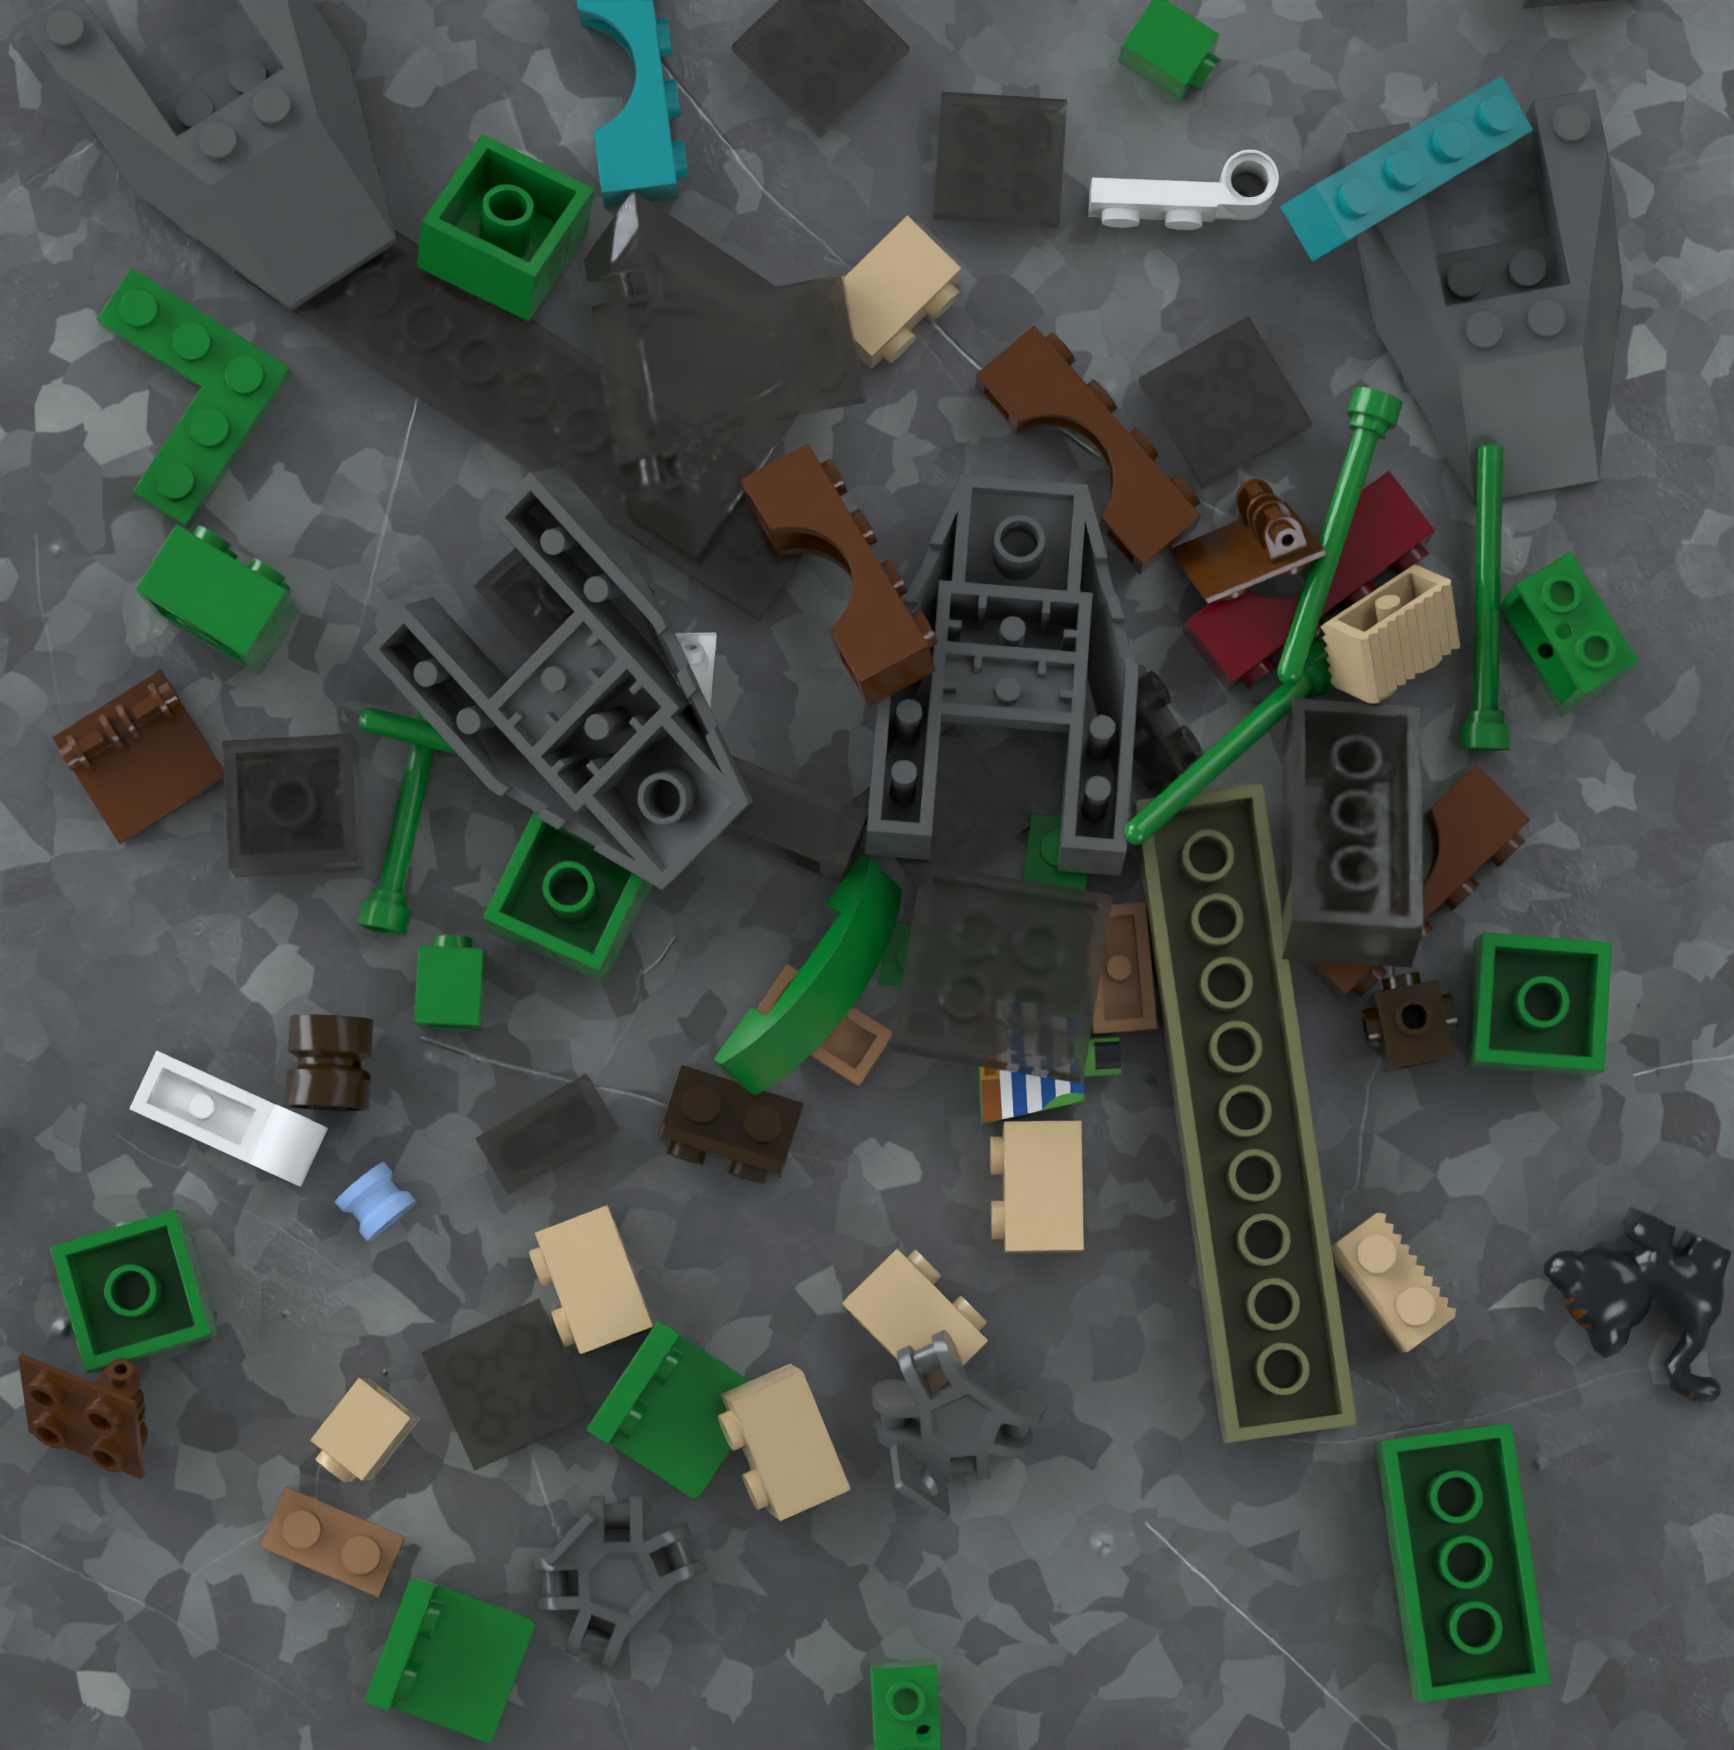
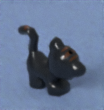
[1544,1206,1732,1402]

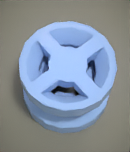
[335,1161,417,1242]

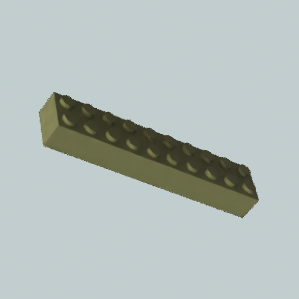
[1131,783,1357,1443]

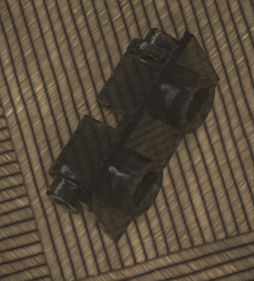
[1133,664,1204,794]

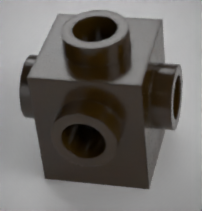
[1361,972,1458,1073]

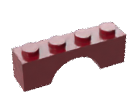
[1182,471,1435,691]

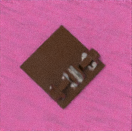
[1170,479,1326,604]
[52,669,228,844]
[18,1353,148,1479]

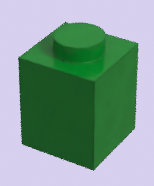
[1119,0,1221,102]
[414,935,487,1031]

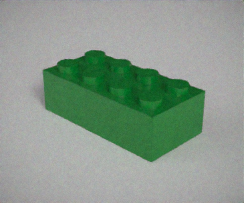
[1374,1423,1551,1703]

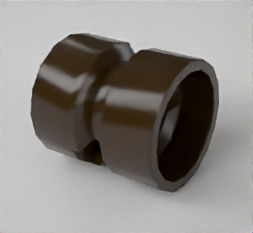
[286,1014,374,1111]

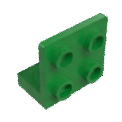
[586,1320,749,1499]
[364,1576,536,1743]

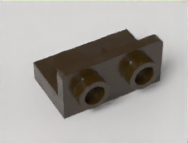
[657,1065,804,1185]

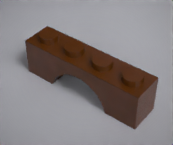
[975,325,1201,575]
[741,444,938,707]
[1287,764,1530,1000]

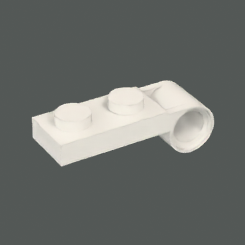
[1088,150,1279,230]
[129,1051,328,1187]

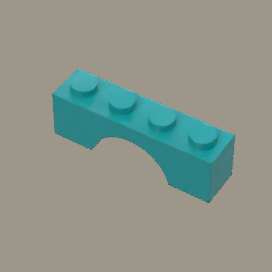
[576,0,689,208]
[1280,75,1533,262]

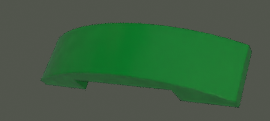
[713,853,903,1096]

